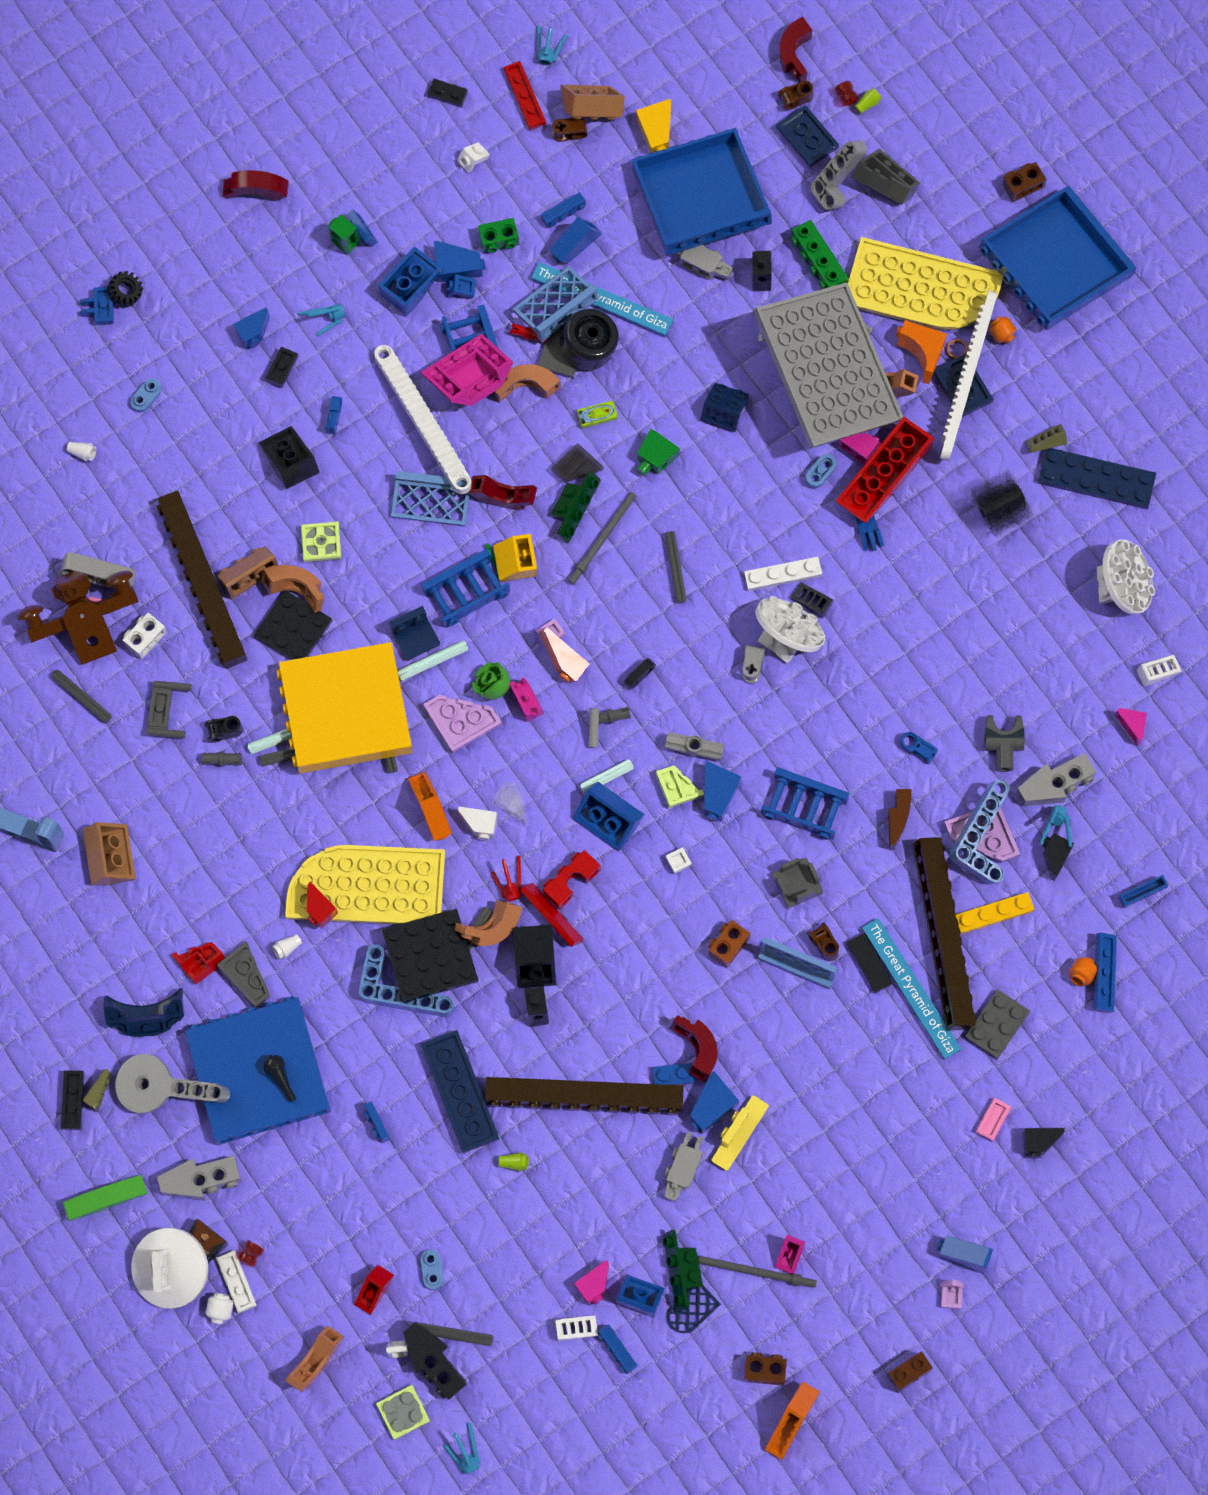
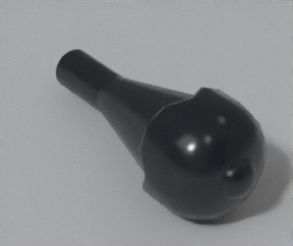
[263,1055,296,1102]

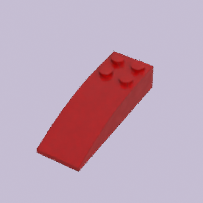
[836,417,934,524]

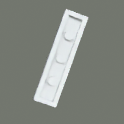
[744,557,822,591]

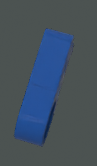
[325,396,342,434]
[900,732,938,765]

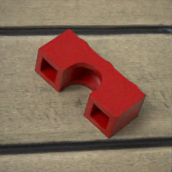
[543,850,601,910]

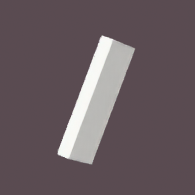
[216,1250,257,1314]

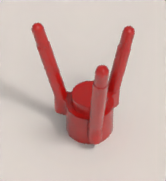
[491,856,522,902]

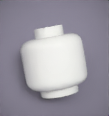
[206,1293,233,1324]

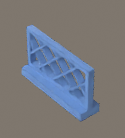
[513,266,599,342]
[391,471,470,526]
[758,937,838,989]

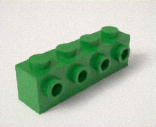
[790,219,849,289]

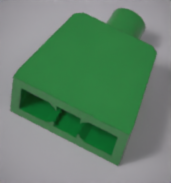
[636,428,680,476]

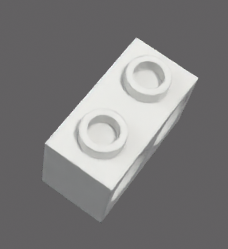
[123,613,167,660]

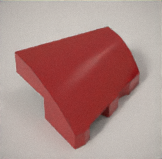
[171,942,225,985]

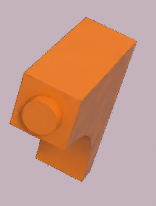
[895,320,947,384]
[407,771,452,841]
[765,1382,820,1460]

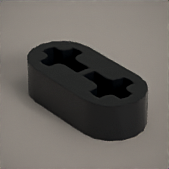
[624,658,656,689]

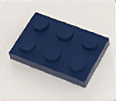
[776,105,839,168]
[934,354,993,417]

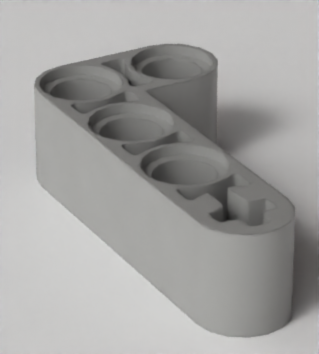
[811,141,867,210]
[58,552,136,590]

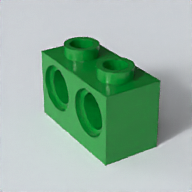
[328,214,360,255]
[478,218,519,253]

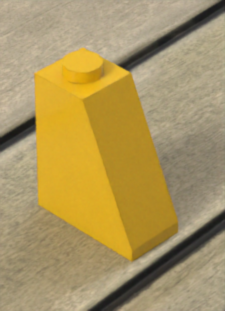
[636,99,671,153]

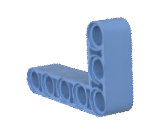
[950,779,1009,884]
[0,808,64,852]
[359,945,454,1017]

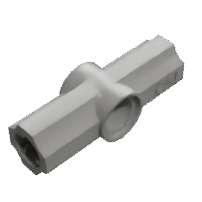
[665,732,724,761]

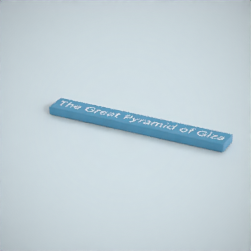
[531,262,673,337]
[862,918,961,1060]

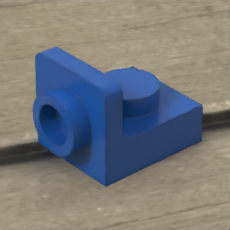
[446,274,476,299]

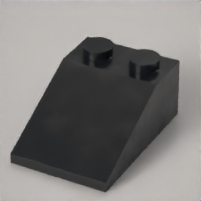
[259,426,320,489]

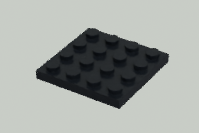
[382,909,479,1003]

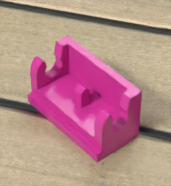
[510,677,544,722]

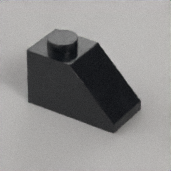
[1042,833,1074,881]
[1023,1128,1065,1158]

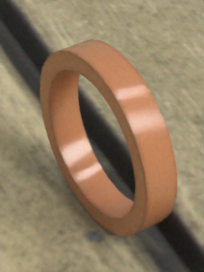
[947,339,968,359]

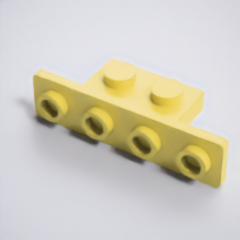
[711,1095,769,1171]

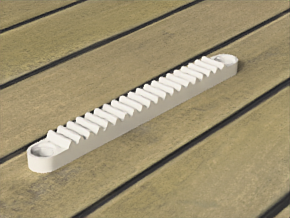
[940,291,998,461]
[374,345,471,494]

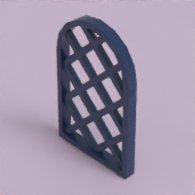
[668,1285,721,1334]

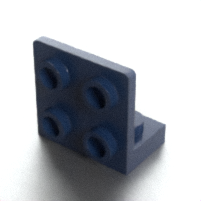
[700,383,749,432]
[389,606,440,661]

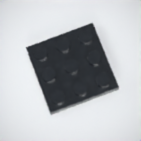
[253,590,333,660]

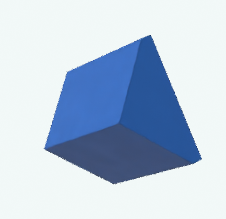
[616,1274,665,1318]

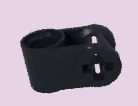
[205,716,243,743]

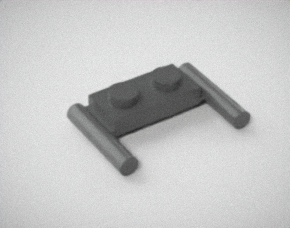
[147,681,192,739]

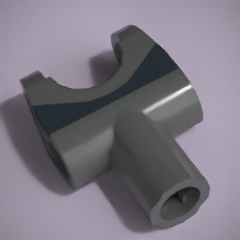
[984,715,1025,772]

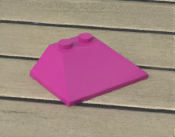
[421,333,513,406]

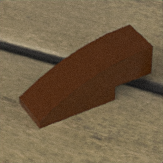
[888,789,912,850]

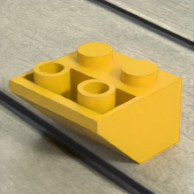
[493,534,537,582]

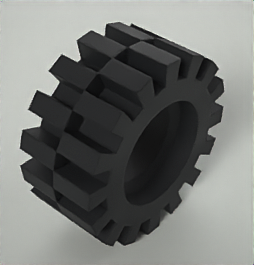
[107,271,143,307]

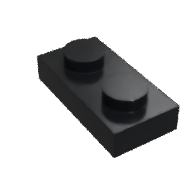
[427,78,468,108]
[265,346,299,388]

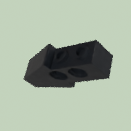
[403,1321,468,1400]

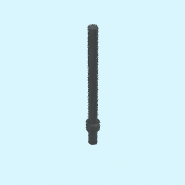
[568,492,637,585]
[698,1256,817,1288]

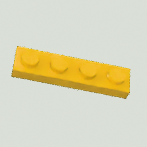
[956,892,1035,935]

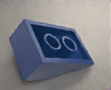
[378,246,442,316]

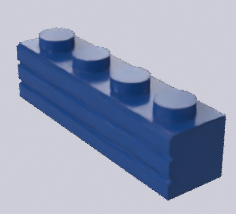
[541,192,586,228]
[1119,875,1168,908]
[598,1325,638,1374]

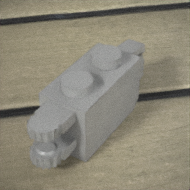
[673,245,733,280]
[664,1132,704,1202]

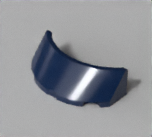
[103,988,184,1037]

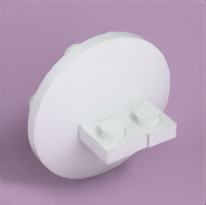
[1097,539,1155,615]
[755,596,825,663]
[131,1228,208,1309]

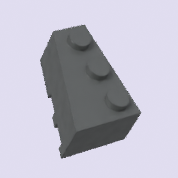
[851,148,920,205]

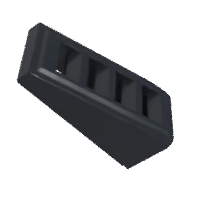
[791,583,833,618]

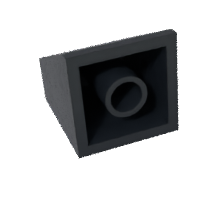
[513,925,556,988]

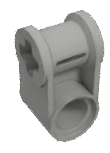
[743,645,765,684]

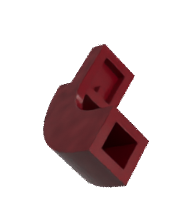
[779,16,813,82]
[222,170,289,201]
[468,475,537,510]
[669,1015,718,1083]

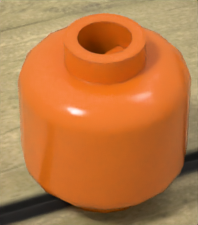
[989,316,1016,344]
[1069,957,1097,987]

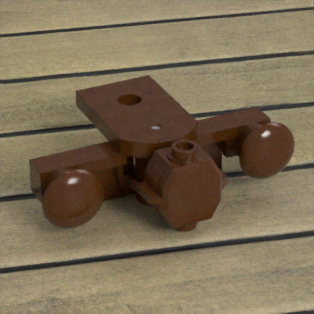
[17,571,139,665]

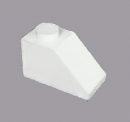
[458,807,498,841]

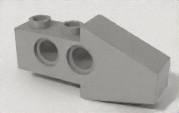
[1016,753,1096,806]
[157,1156,242,1201]

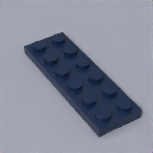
[1038,448,1156,510]
[421,1030,500,1154]

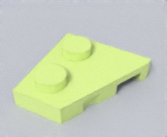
[655,765,704,808]

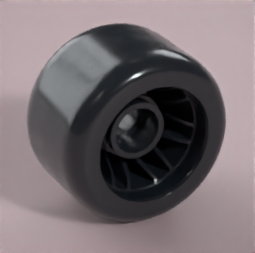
[560,309,619,370]

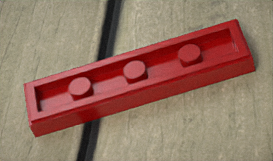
[503,61,546,131]
[521,883,584,947]

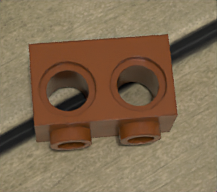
[708,920,751,968]

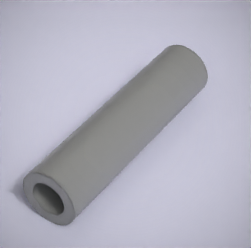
[588,708,599,747]

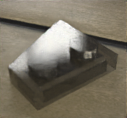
[551,443,604,483]

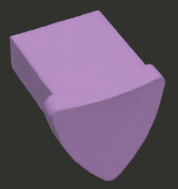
[535,618,565,648]
[940,1280,965,1310]

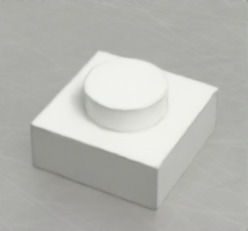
[666,847,692,874]

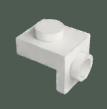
[457,142,490,173]

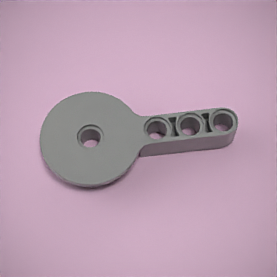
[115,1054,230,1113]

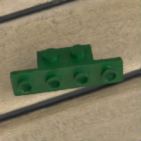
[551,470,601,543]
[662,1230,703,1312]

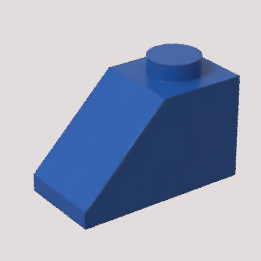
[234,307,270,349]

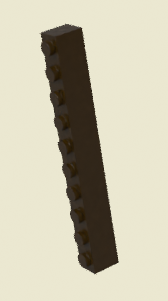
[156,490,248,669]
[912,837,976,1031]
[485,1077,684,1115]

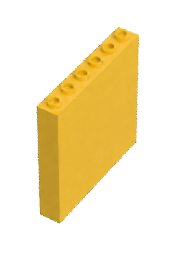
[276,642,413,774]

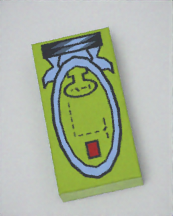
[577,400,618,429]

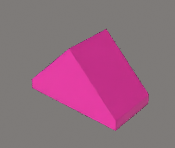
[1115,708,1147,746]
[775,1235,805,1275]

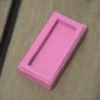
[975,1097,1011,1142]

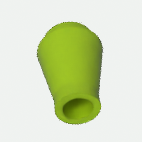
[854,88,882,114]
[499,1152,529,1172]

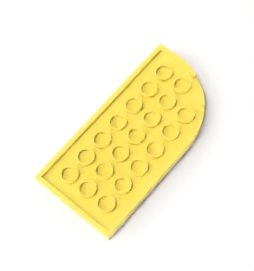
[848,237,1003,330]
[285,845,446,925]

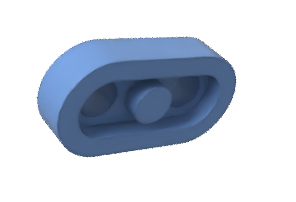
[131,379,162,413]
[806,454,836,488]
[421,1250,444,1290]

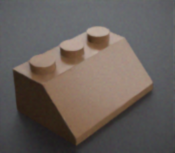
[560,84,625,120]
[217,546,278,600]
[83,822,136,885]

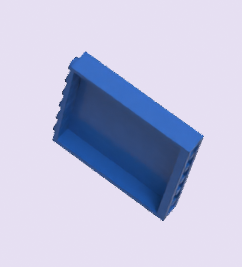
[631,128,772,256]
[979,185,1137,331]
[185,996,331,1146]

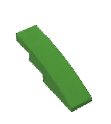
[62,1175,147,1221]

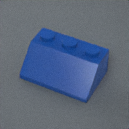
[573,782,645,851]

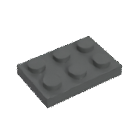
[965,989,1030,1060]

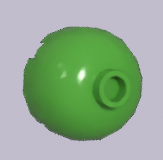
[472,662,511,700]

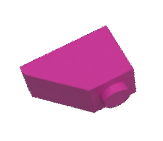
[838,433,882,465]
[574,1260,609,1306]

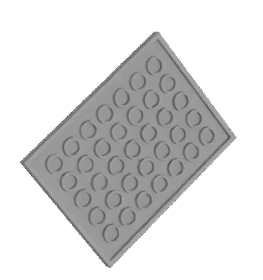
[753,282,903,449]

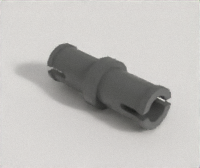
[599,706,631,724]
[202,751,242,767]

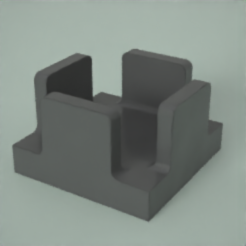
[771,857,823,909]

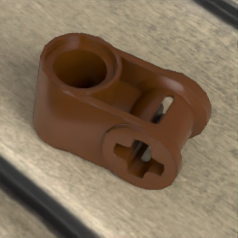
[777,80,813,111]
[552,117,588,142]
[807,922,839,961]

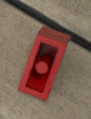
[306,881,338,929]
[354,1264,394,1315]

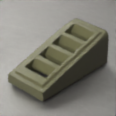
[1026,424,1067,453]
[83,1069,111,1112]

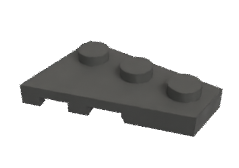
[217,941,270,1008]

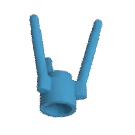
[536,26,567,66]
[298,303,345,336]
[1040,805,1072,847]
[444,1422,481,1475]

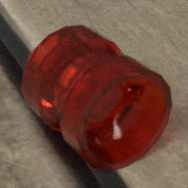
[835,81,859,106]
[237,1240,264,1267]

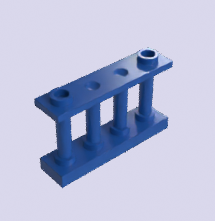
[440,304,499,352]
[421,549,510,627]
[761,767,850,840]

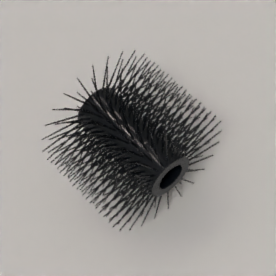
[970,470,1033,537]

